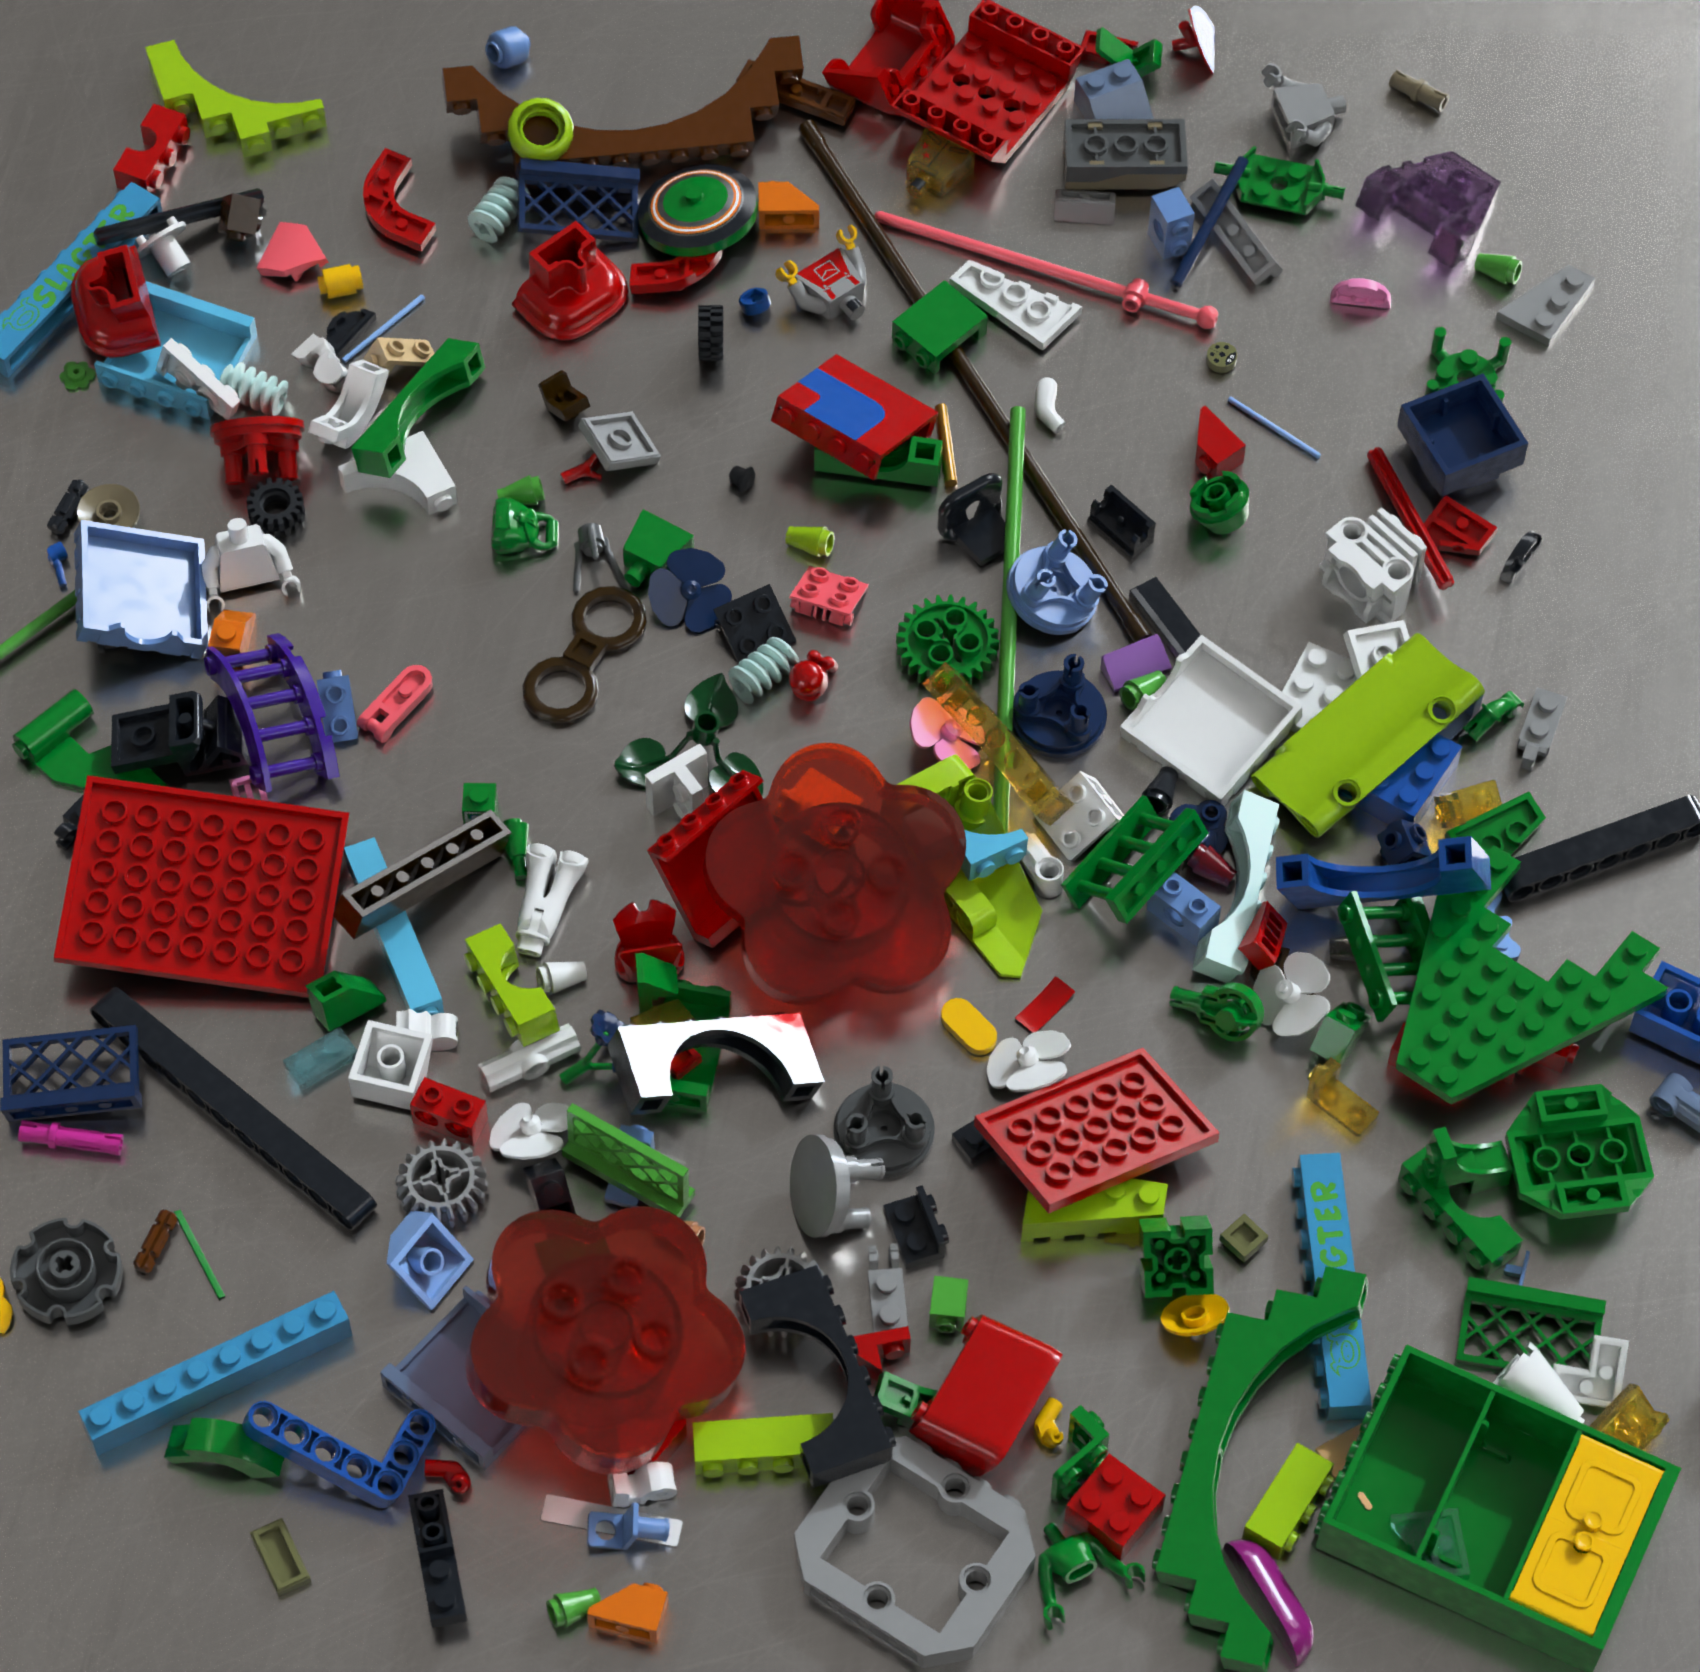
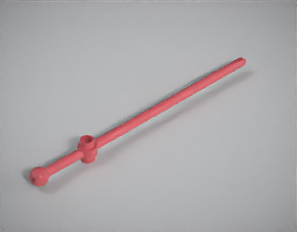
[875,211,1219,329]

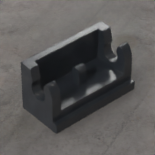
[1087,484,1156,560]

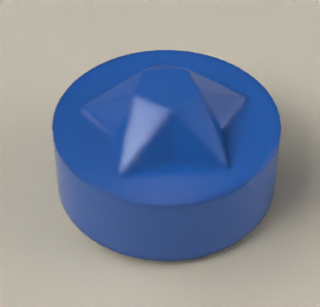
[739,288,771,315]

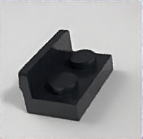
[883,1185,949,1269]

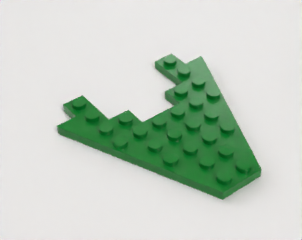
[1395,845,1668,1105]

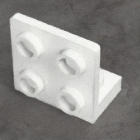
[1034,771,1124,862]

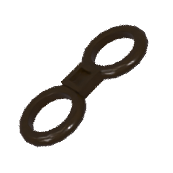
[522,586,647,723]

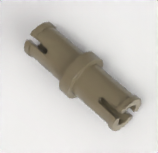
[1389,69,1449,112]

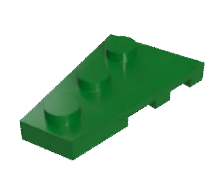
[1444,791,1546,856]

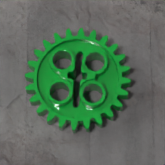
[896,594,1000,690]

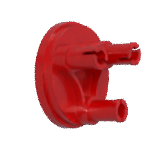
[210,416,305,485]

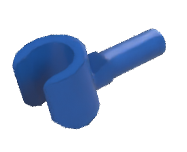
[47,542,68,587]

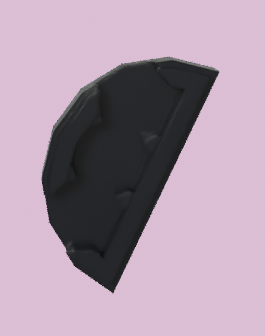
[326,309,376,358]
[1500,530,1543,584]

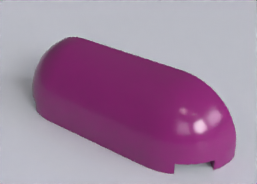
[1223,1539,1314,1667]

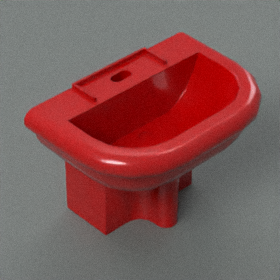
[512,221,629,341]
[71,244,161,358]

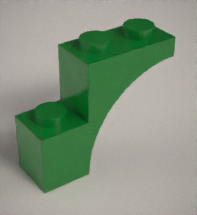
[1422,1126,1513,1194]

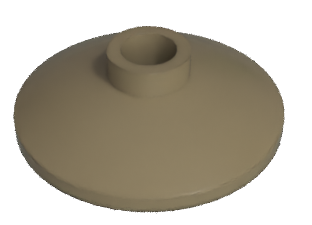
[77,484,140,528]

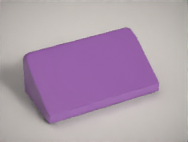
[1100,634,1172,693]

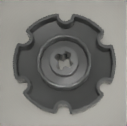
[10,1218,123,1325]

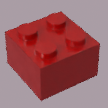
[1064,1453,1166,1561]

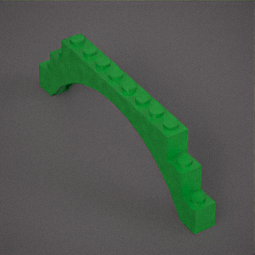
[1152,1266,1369,1672]

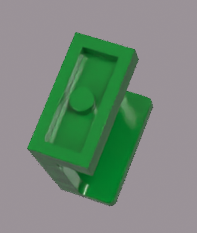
[892,280,988,374]

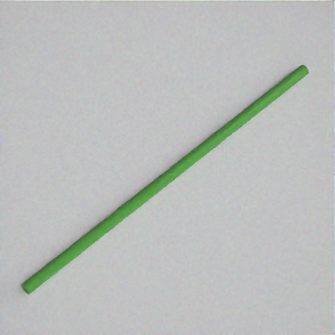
[993,406,1026,833]

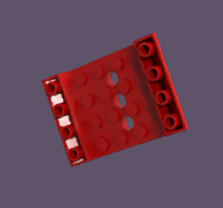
[890,0,1085,163]

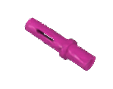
[18,1120,124,1156]

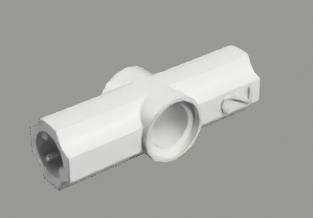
[477,1023,581,1093]

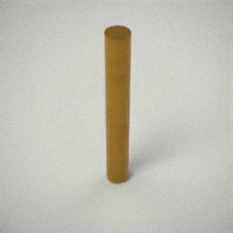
[935,404,957,487]

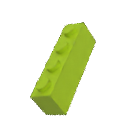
[692,1413,833,1478]

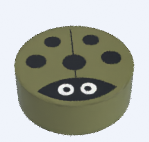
[1206,342,1238,373]

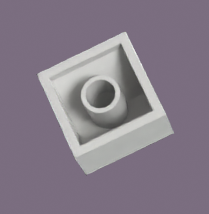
[348,1020,433,1110]

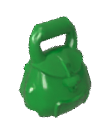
[491,497,559,554]

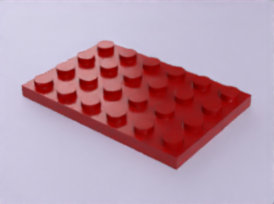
[974,1047,1220,1214]

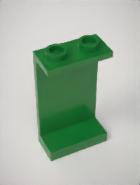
[659,980,732,1112]

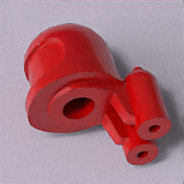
[789,650,838,702]

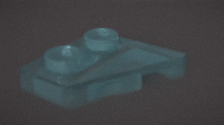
[1389,1508,1470,1579]

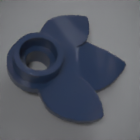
[1169,800,1228,854]

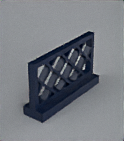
[515,158,640,242]
[0,1025,142,1122]

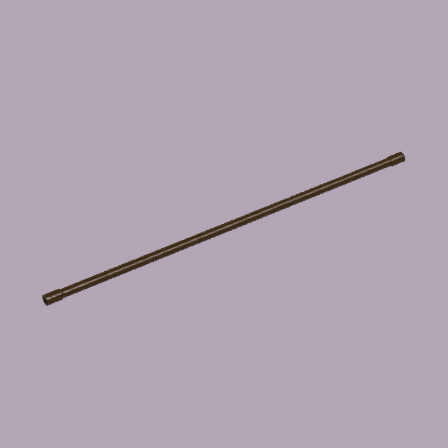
[798,120,1152,643]

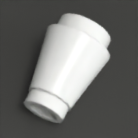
[536,961,587,995]

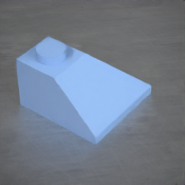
[386,1210,474,1310]

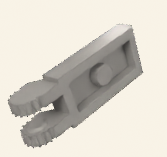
[868,1243,908,1332]

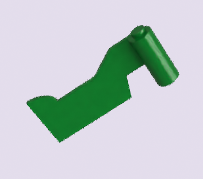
[12,689,169,790]

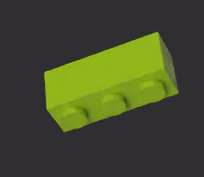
[1242,1442,1335,1561]

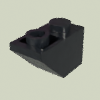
[523,1158,580,1240]

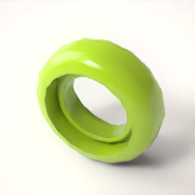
[508,97,573,161]

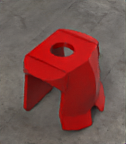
[613,899,685,983]

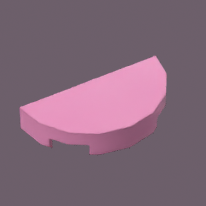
[1330,278,1391,309]

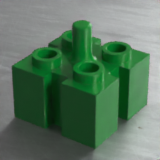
[1139,1215,1214,1298]

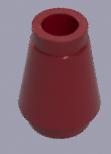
[1187,843,1238,888]

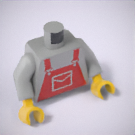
[775,225,867,320]

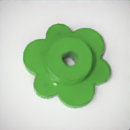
[59,361,96,391]

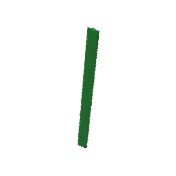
[174,1209,226,1299]

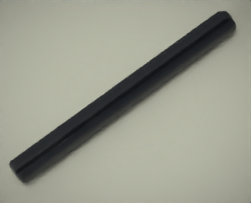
[93,188,265,246]

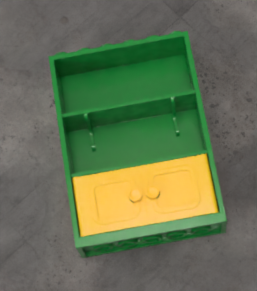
[1313,1344,1682,1672]

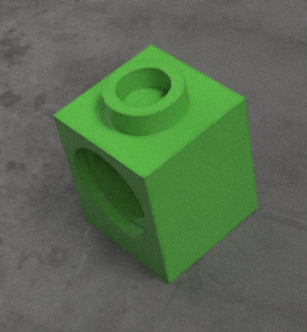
[929,1276,969,1333]

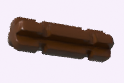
[133,1209,177,1274]

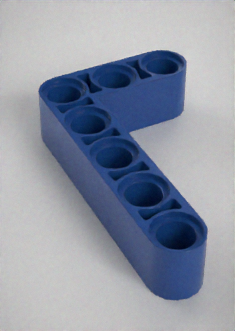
[242,1401,436,1508]

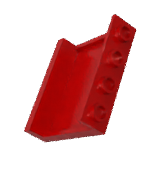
[647,770,807,948]

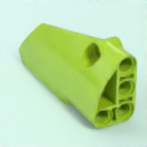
[879,755,1043,979]

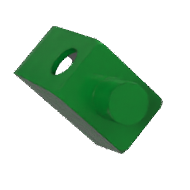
[623,509,694,587]

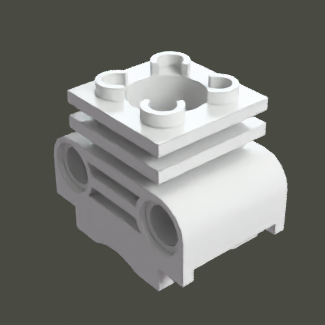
[1320,507,1427,624]

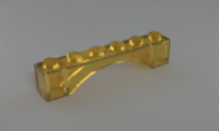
[922,662,1074,826]

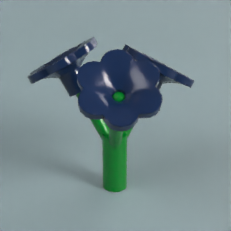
[559,1010,626,1085]

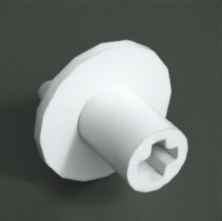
[135,216,191,278]

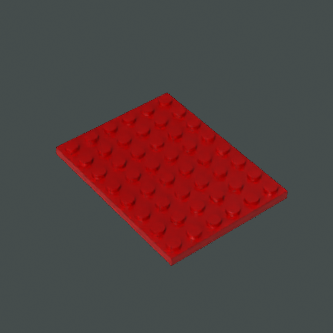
[54,775,349,998]

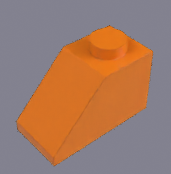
[758,181,819,229]
[208,610,256,670]
[587,1583,669,1644]

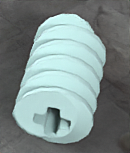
[468,176,530,243]
[219,362,288,416]
[728,637,800,704]

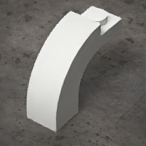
[308,359,389,449]

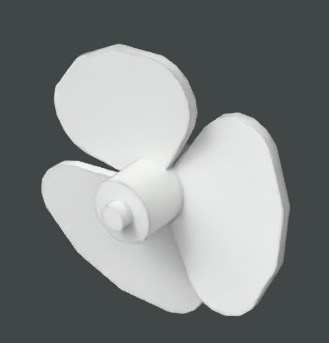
[1253,952,1330,1037]
[986,1030,1071,1092]
[489,1102,569,1160]

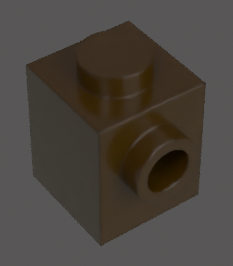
[218,193,262,242]

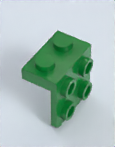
[1051,1405,1110,1502]

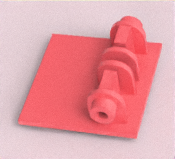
[789,566,869,627]

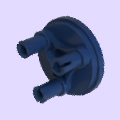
[1012,654,1107,758]

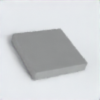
[578,411,661,471]

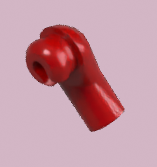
[424,1459,471,1494]

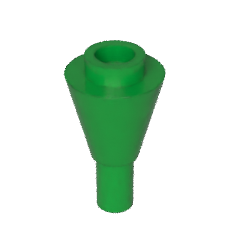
[503,818,529,880]

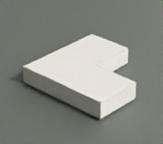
[1553,1335,1629,1410]

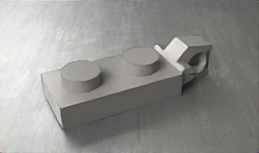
[1517,687,1567,771]

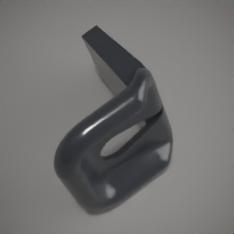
[937,473,1005,566]

